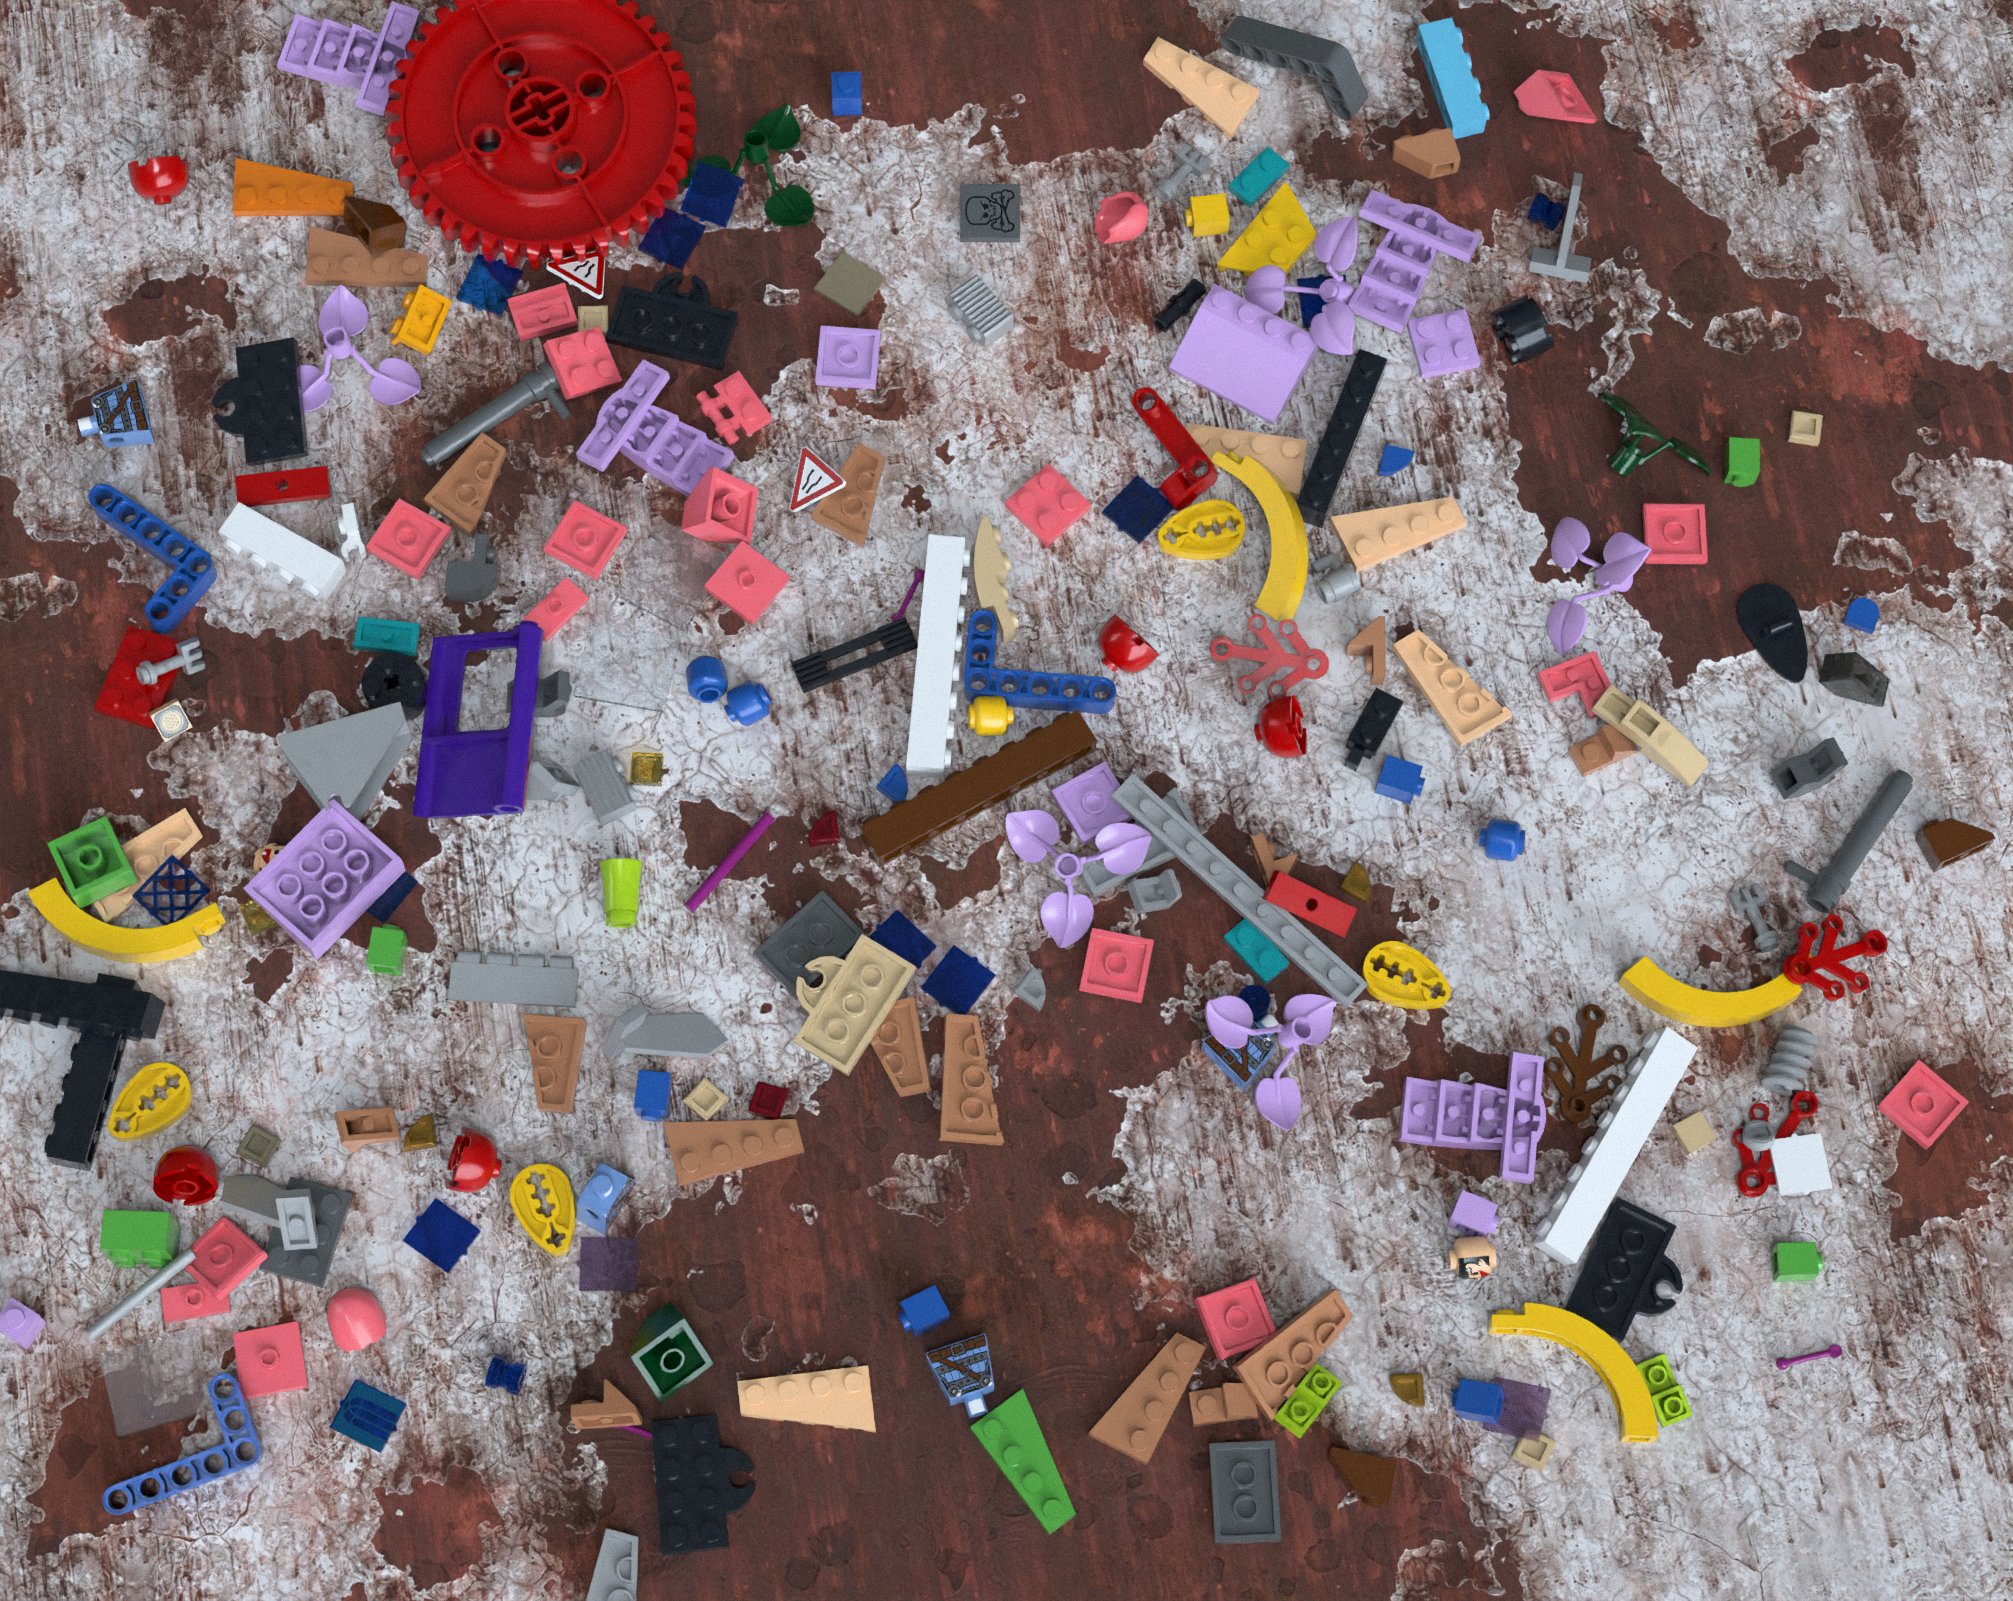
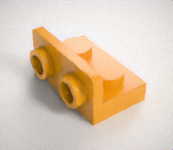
[389,284,452,356]

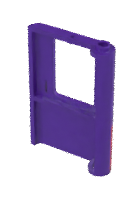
[413,621,544,819]

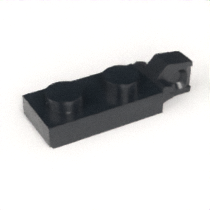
[1345,687,1404,771]

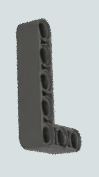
[1220,16,1368,121]

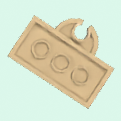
[793,934,917,1076]

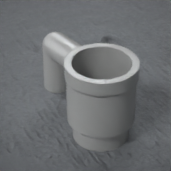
[1311,553,1361,605]

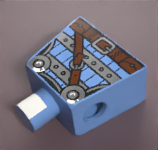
[77,379,155,448]
[1201,1013,1279,1092]
[577,1162,637,1236]
[926,1333,994,1418]

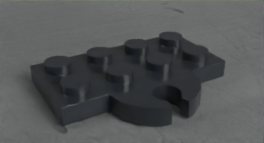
[605,272,739,371]
[212,337,308,466]
[1564,1197,1683,1343]
[651,1414,756,1556]

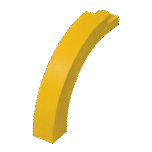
[1211,451,1308,625]
[27,877,226,963]
[1618,954,1813,1027]
[1488,1302,1658,1443]

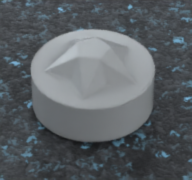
[1742,1120,1776,1151]

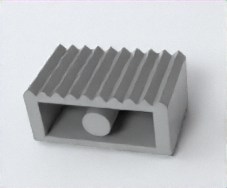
[947,275,1014,348]
[573,749,638,827]

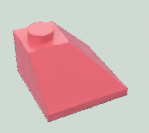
[1513,69,1597,124]
[681,466,758,545]

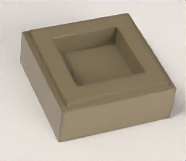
[236,1124,282,1169]

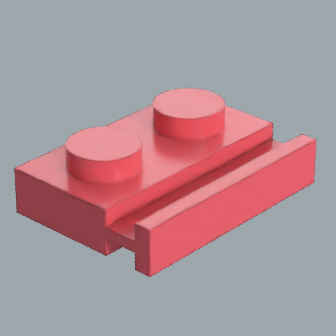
[507,283,578,342]

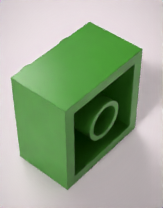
[47,816,139,909]
[100,1210,181,1270]

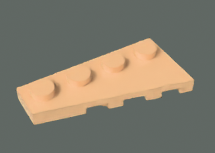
[1143,37,1260,141]
[1186,423,1307,499]
[1329,497,1467,573]
[1392,629,1513,747]
[93,808,203,925]
[737,1365,876,1432]

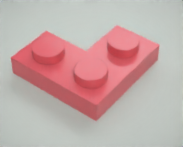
[1537,651,1611,719]

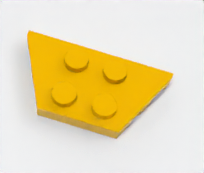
[1217,182,1317,276]

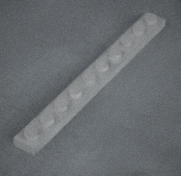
[1111,773,1368,1009]

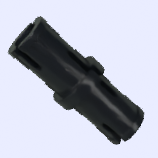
[1152,279,1206,333]

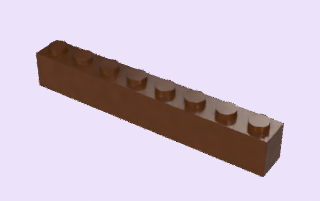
[860,710,1097,868]

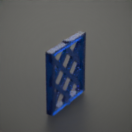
[132,854,210,926]

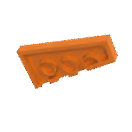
[232,158,355,216]

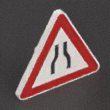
[546,251,606,299]
[789,447,846,512]

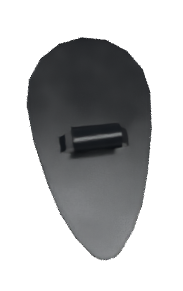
[1736,583,1808,684]

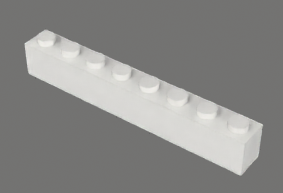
[906,534,971,779]
[1533,1027,1698,1265]

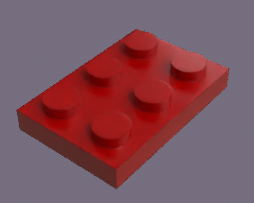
[94,625,182,730]

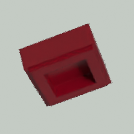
[748,1081,789,1120]

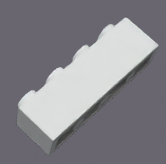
[218,502,346,601]

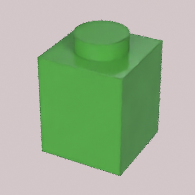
[1724,437,1760,487]
[366,924,408,976]
[1771,1242,1823,1282]

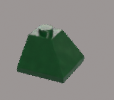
[628,1302,714,1403]

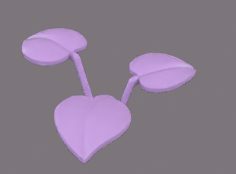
[1245,216,1358,355]
[300,285,422,412]
[1547,517,1652,656]
[1006,810,1152,948]
[1205,994,1336,1131]

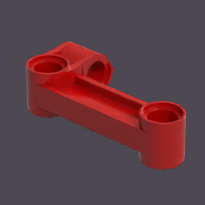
[1132,387,1218,511]

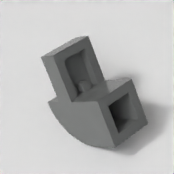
[445,534,500,602]
[506,670,572,717]
[1770,737,1848,800]

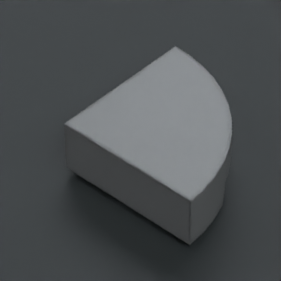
[1014,967,1046,1012]

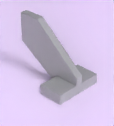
[1528,172,1592,283]
[526,760,581,801]
[602,1002,728,1060]
[221,1175,318,1250]

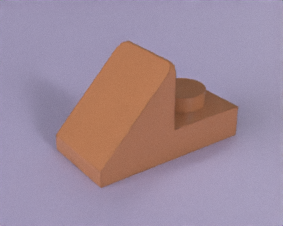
[1346,616,1386,685]
[1568,725,1638,778]
[1249,833,1298,888]
[334,1107,400,1153]
[570,1379,642,1430]
[1188,1382,1258,1427]

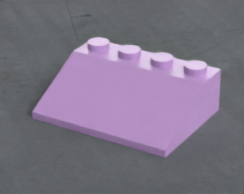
[1168,283,1319,425]
[243,799,406,960]

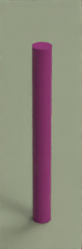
[684,812,775,913]

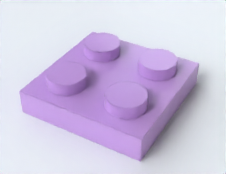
[1406,309,1481,379]
[815,325,881,390]
[1051,762,1133,846]

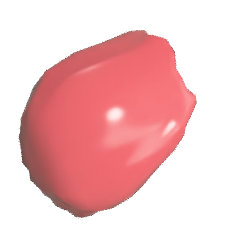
[1094,191,1148,244]
[326,1287,387,1352]

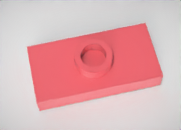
[523,577,589,642]
[161,1283,231,1323]

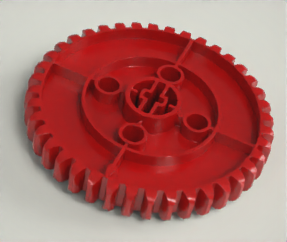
[385,0,697,270]

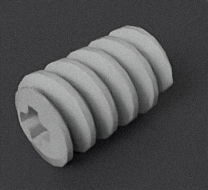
[1762,1024,1821,1096]

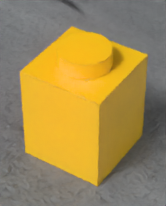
[1184,193,1230,237]

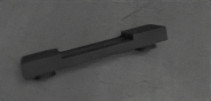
[791,617,918,693]

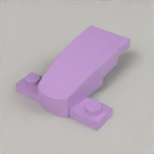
[277,1,420,117]
[1348,189,1481,334]
[576,359,735,497]
[1398,1052,1546,1184]

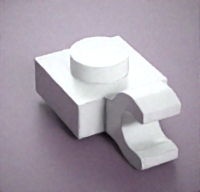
[338,503,366,562]

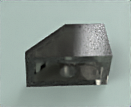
[1819,652,1890,707]

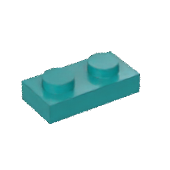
[1228,146,1290,208]
[353,616,421,657]
[1223,919,1290,986]

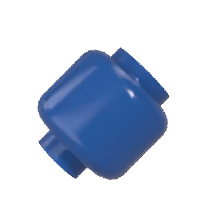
[686,655,728,703]
[724,680,773,726]
[1479,818,1526,862]

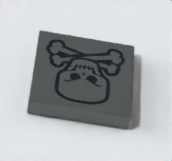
[960,184,1020,242]

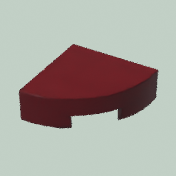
[808,810,840,847]

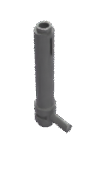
[419,361,573,467]
[1785,770,1913,913]

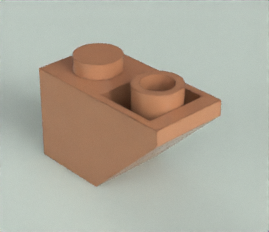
[1391,128,1461,179]

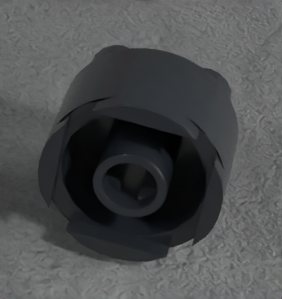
[1491,294,1554,366]
[361,652,427,721]

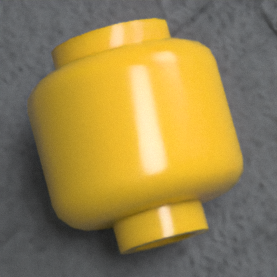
[967,696,1013,736]

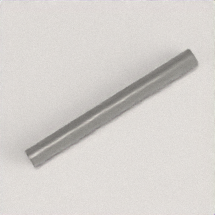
[86,1247,198,1340]

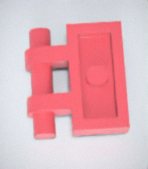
[696,371,772,445]

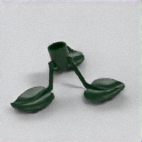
[681,104,814,227]
[1598,390,1711,477]

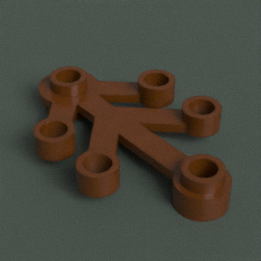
[1543,1004,1628,1123]

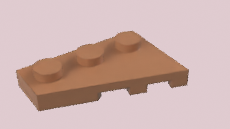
[424,432,507,537]
[811,443,885,548]
[870,997,932,1097]
[523,1014,587,1114]

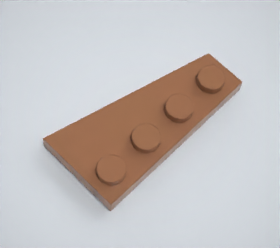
[305,226,429,287]
[939,1013,1004,1146]
[663,1119,804,1186]
[1232,1288,1353,1421]
[1088,1333,1206,1465]

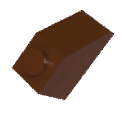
[344,196,407,255]
[1915,818,1995,873]
[1328,1447,1397,1508]

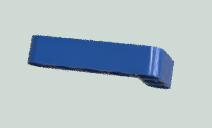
[89,484,217,634]
[964,609,1116,714]
[102,1374,264,1515]

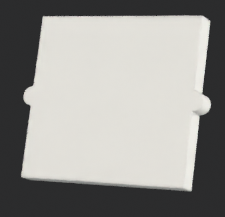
[1769,1133,1832,1196]

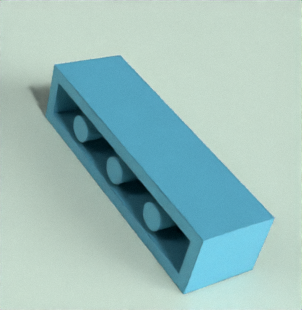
[1416,17,1489,139]

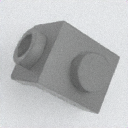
[1126,869,1182,914]

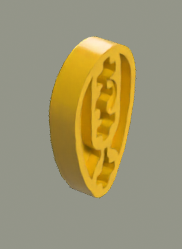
[1157,500,1245,560]
[1362,941,1451,1010]
[108,1062,193,1142]
[510,1164,576,1256]

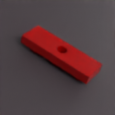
[235,466,331,507]
[1262,870,1357,938]

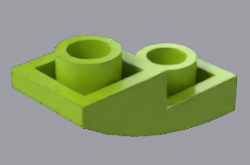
[1635,1353,1693,1428]
[1274,1363,1343,1439]

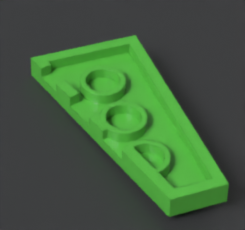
[970,1388,1076,1535]

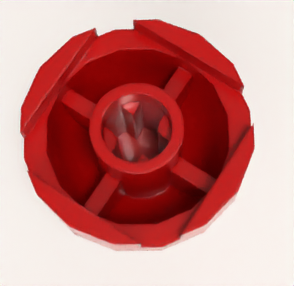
[128,156,189,205]
[1098,614,1159,673]
[1254,695,1308,758]
[445,1127,502,1193]
[153,1145,219,1206]

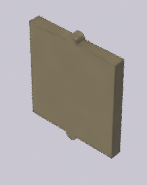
[814,252,885,317]

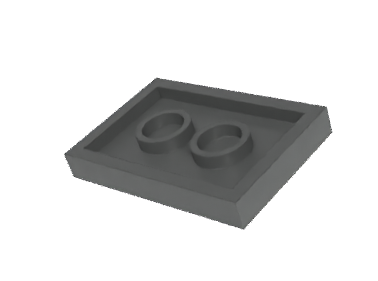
[753,890,866,1000]
[259,1176,354,1288]
[1208,1440,1282,1545]

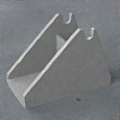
[277,702,413,822]

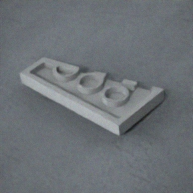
[1080,787,1202,898]
[585,1528,638,1601]

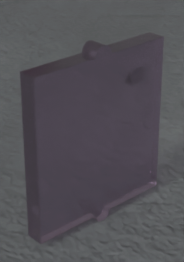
[577,1237,641,1291]
[1482,1377,1552,1442]

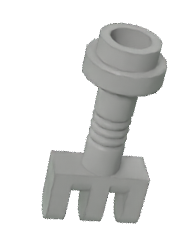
[1155,144,1212,202]
[136,637,206,686]
[1728,883,1779,953]

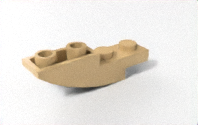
[974,516,1019,643]
[1591,684,1709,788]

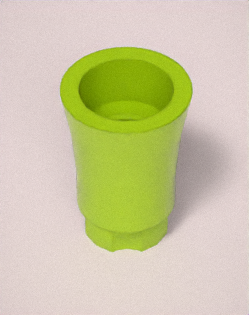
[599,858,643,928]

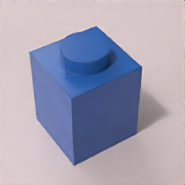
[831,71,862,116]
[1375,755,1426,805]
[634,1070,672,1122]
[897,1285,950,1338]
[1452,1378,1505,1425]

